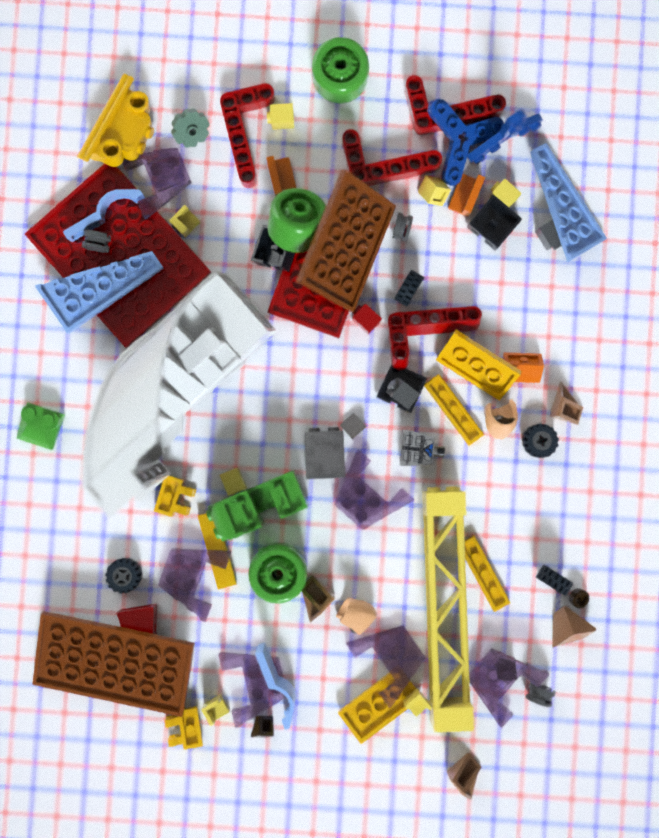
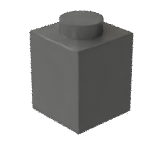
[535,219,562,251]
[386,377,420,410]

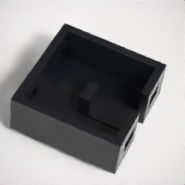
[467,195,522,251]
[250,225,295,272]
[376,364,427,413]

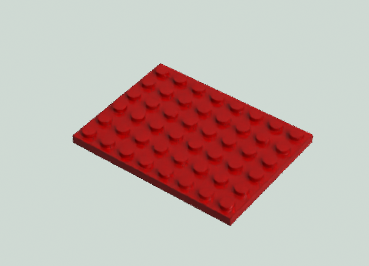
[24,163,212,348]

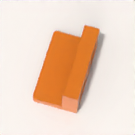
[266,156,296,196]
[448,174,485,217]
[502,352,544,383]

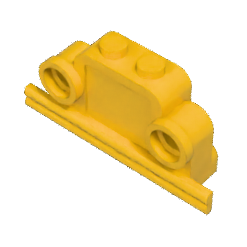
[77,73,154,167]

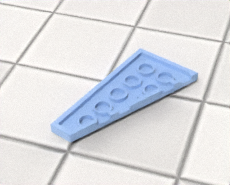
[530,143,607,263]
[34,251,164,334]

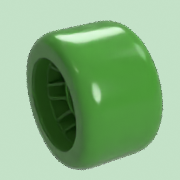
[312,37,370,104]
[267,188,326,253]
[248,542,308,604]

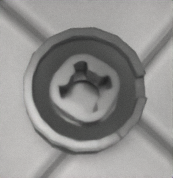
[392,212,413,242]
[81,230,111,253]
[525,682,556,707]

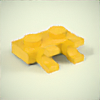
[154,475,197,517]
[165,706,203,750]

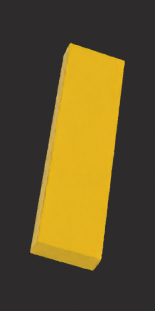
[424,374,484,446]
[198,513,237,590]
[465,535,511,612]

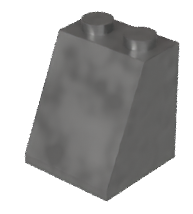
[305,427,346,479]

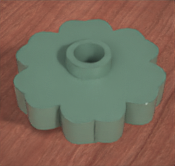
[171,108,210,148]

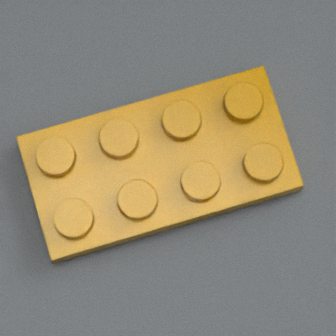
[436,330,522,401]
[338,665,416,744]

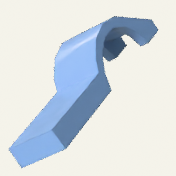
[63,189,146,242]
[255,642,296,730]

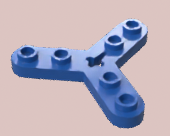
[428,99,504,186]
[467,109,543,165]

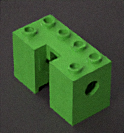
[219,470,309,539]

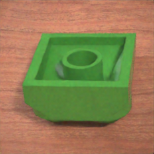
[16,402,65,450]
[206,499,234,541]

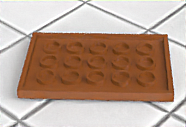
[296,169,396,312]

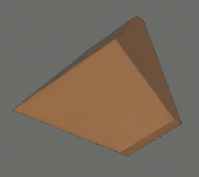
[550,380,584,425]
[302,575,335,623]
[552,605,596,648]
[447,753,482,800]

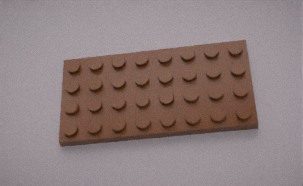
[32,611,195,717]

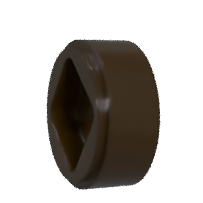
[569,588,590,609]

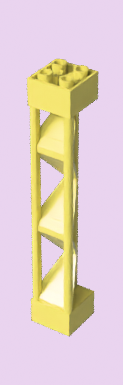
[422,486,474,733]

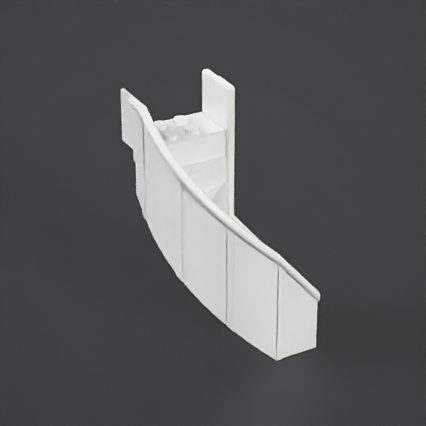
[81,271,277,518]

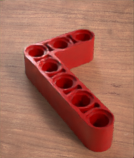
[404,75,506,135]
[220,83,275,188]
[342,129,442,186]
[387,306,482,370]

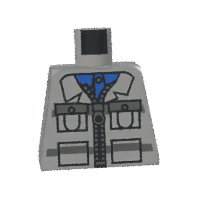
[400,429,445,466]

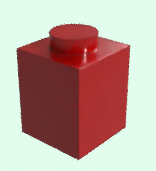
[352,303,382,335]

